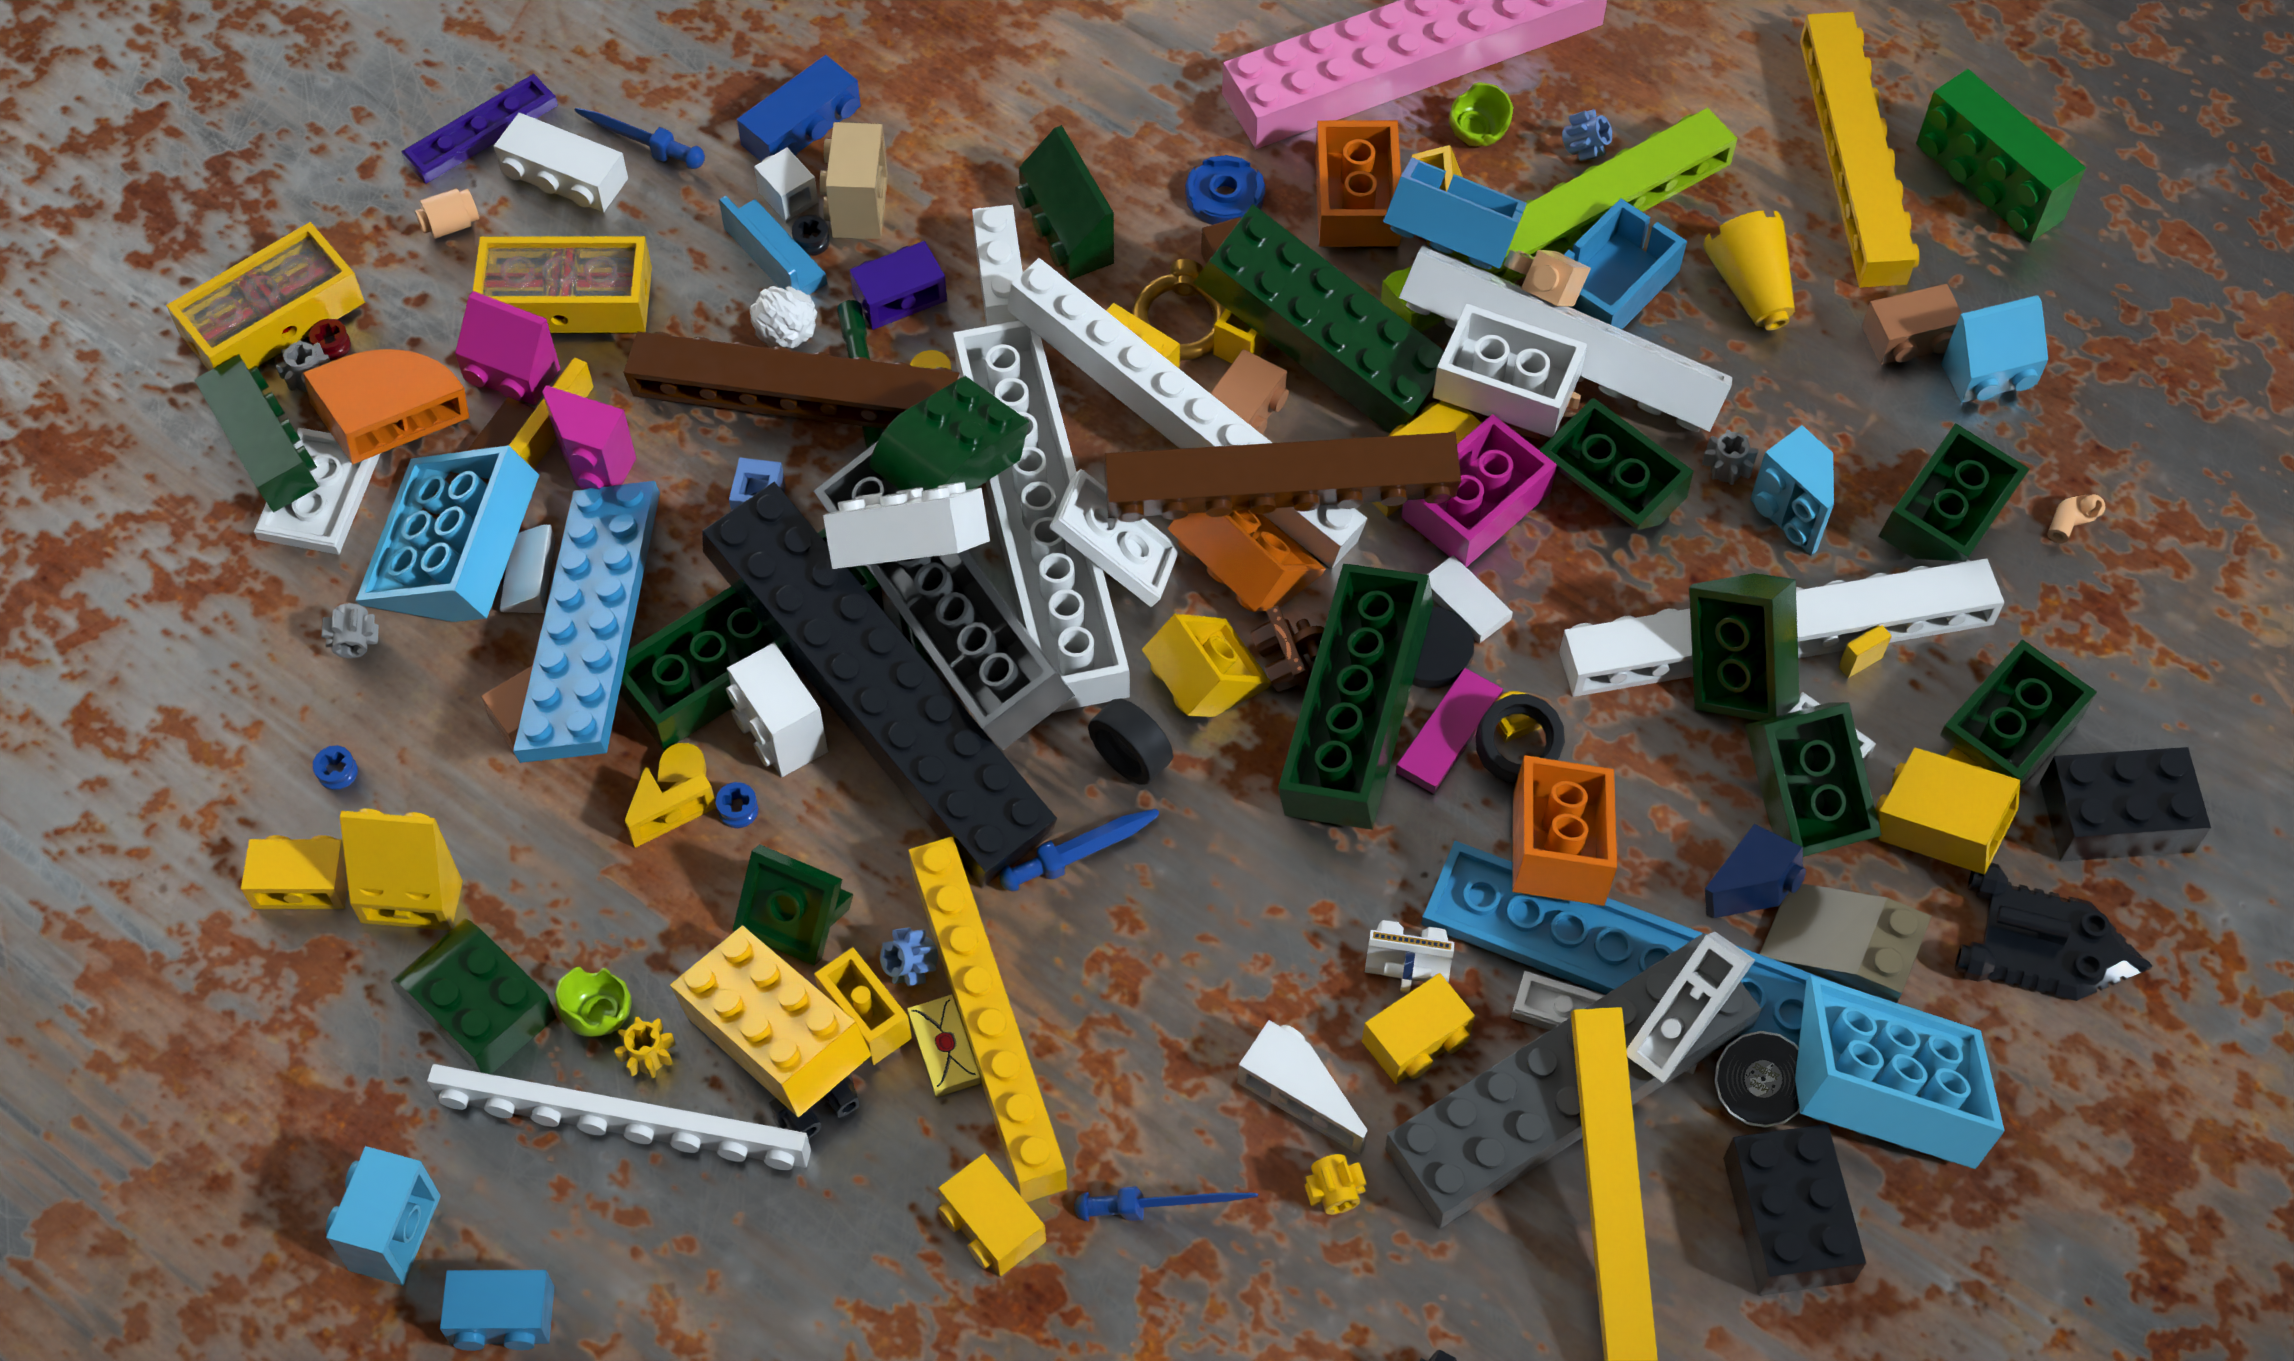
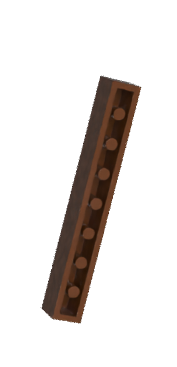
[623,331,961,429]
[1104,432,1461,522]

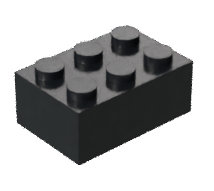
[2040,747,2211,862]
[1723,1124,1866,1296]

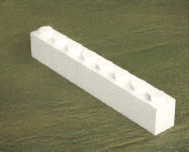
[1399,245,1732,432]

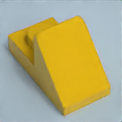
[625,767,717,848]

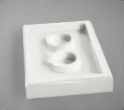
[254,428,381,555]
[1049,469,1180,607]

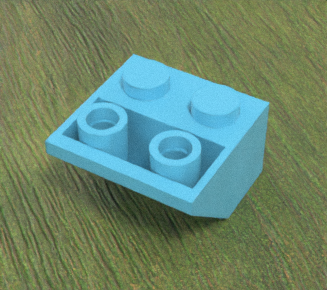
[1750,425,1834,555]

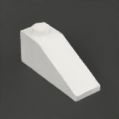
[1626,932,1755,1083]
[1237,1020,1368,1156]

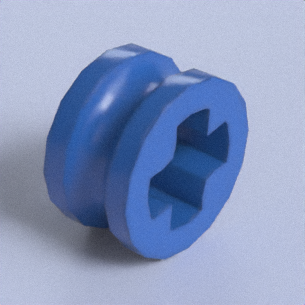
[313,745,358,790]
[715,782,759,828]

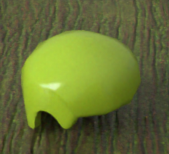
[1449,82,1514,146]
[554,967,632,1037]

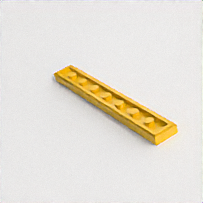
[1570,1007,1658,1361]

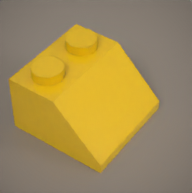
[1142,614,1271,717]

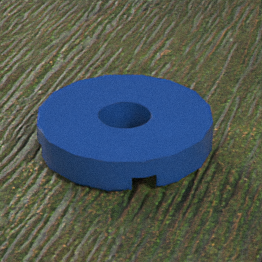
[1185,155,1265,225]

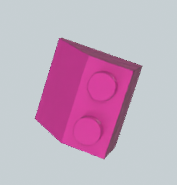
[455,291,560,406]
[542,385,636,490]

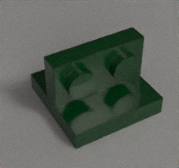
[732,844,853,965]

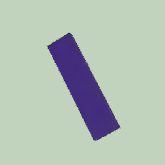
[401,74,558,184]

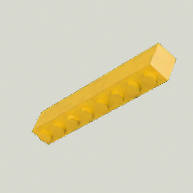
[1800,12,1919,288]
[908,836,1067,1202]

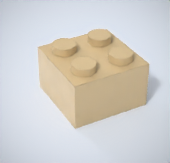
[820,122,888,239]

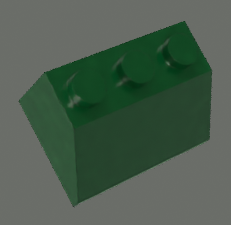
[1015,125,1114,280]
[1539,398,1694,530]
[1878,423,2030,562]
[1689,573,1800,721]

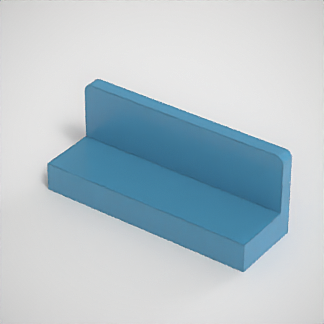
[719,195,828,295]

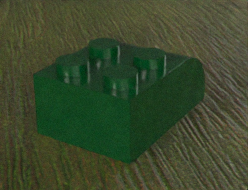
[869,375,1029,491]
[1940,639,2097,788]
[1745,702,1882,857]
[391,919,557,1074]

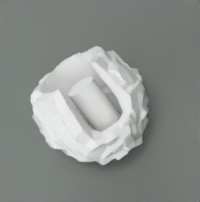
[750,286,817,349]

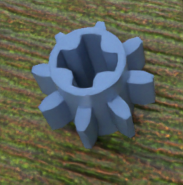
[1562,109,1612,161]
[880,927,938,986]

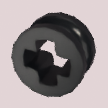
[792,215,830,256]

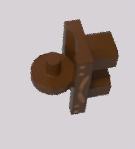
[1250,605,1324,692]

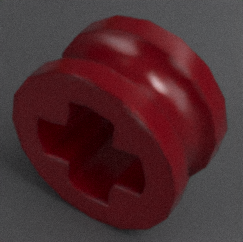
[309,319,351,361]

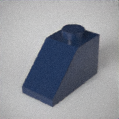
[1705,824,1806,918]

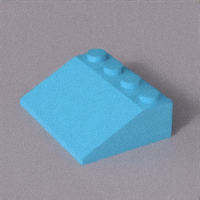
[355,445,539,622]
[1795,975,2005,1169]

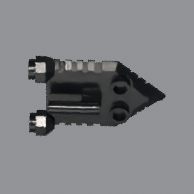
[1955,863,2153,1001]

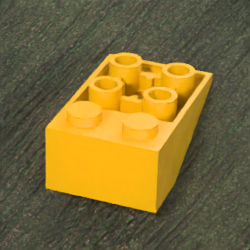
[340,808,463,931]

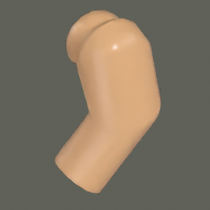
[2047,494,2105,543]

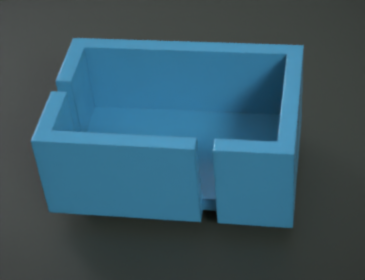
[1383,157,1527,269]
[1564,198,1687,330]

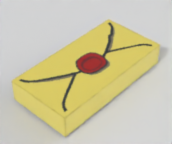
[907,994,981,1098]

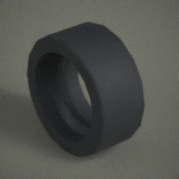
[1475,694,1565,783]
[1088,698,1174,785]

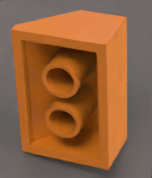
[1167,510,1326,612]

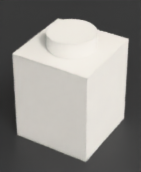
[754,147,819,222]

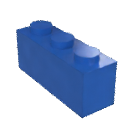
[737,55,861,162]

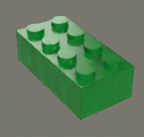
[1916,69,2086,243]

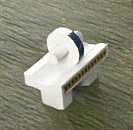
[1365,920,1455,993]

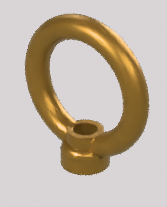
[1132,259,1226,361]

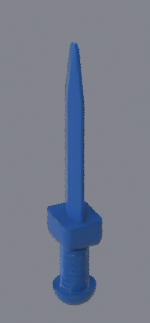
[574,108,705,169]
[999,809,1159,892]
[1074,1186,1258,1222]

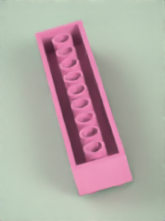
[1222,0,1607,149]

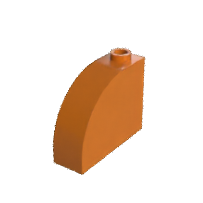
[303,349,469,465]

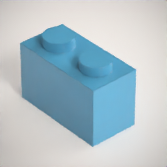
[440,1270,555,1351]

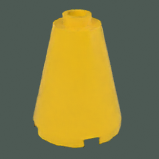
[1703,210,1795,331]

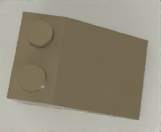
[1760,884,1932,1003]

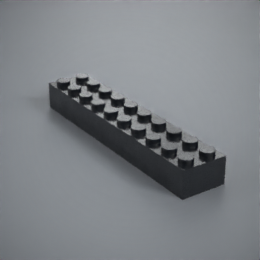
[702,481,1057,889]

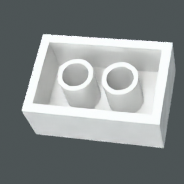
[1433,304,1587,438]
[823,482,990,569]

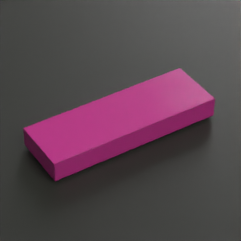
[1396,668,1503,794]

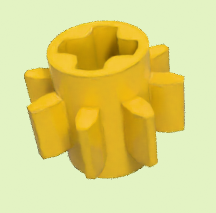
[614,1016,676,1078]
[1304,1154,1367,1215]

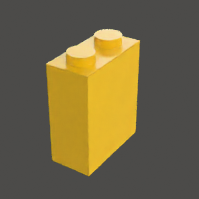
[1875,747,2020,875]

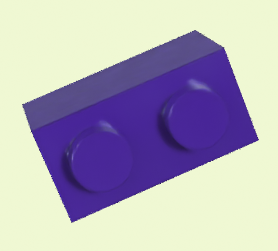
[849,241,947,330]

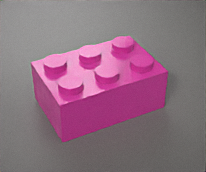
[1401,414,1557,567]

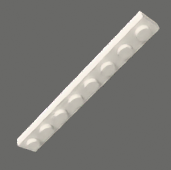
[427,1064,811,1170]

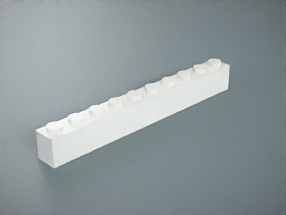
[1007,258,1367,570]
[1559,558,2004,697]

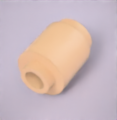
[415,188,479,239]

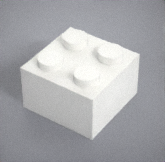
[726,642,828,778]

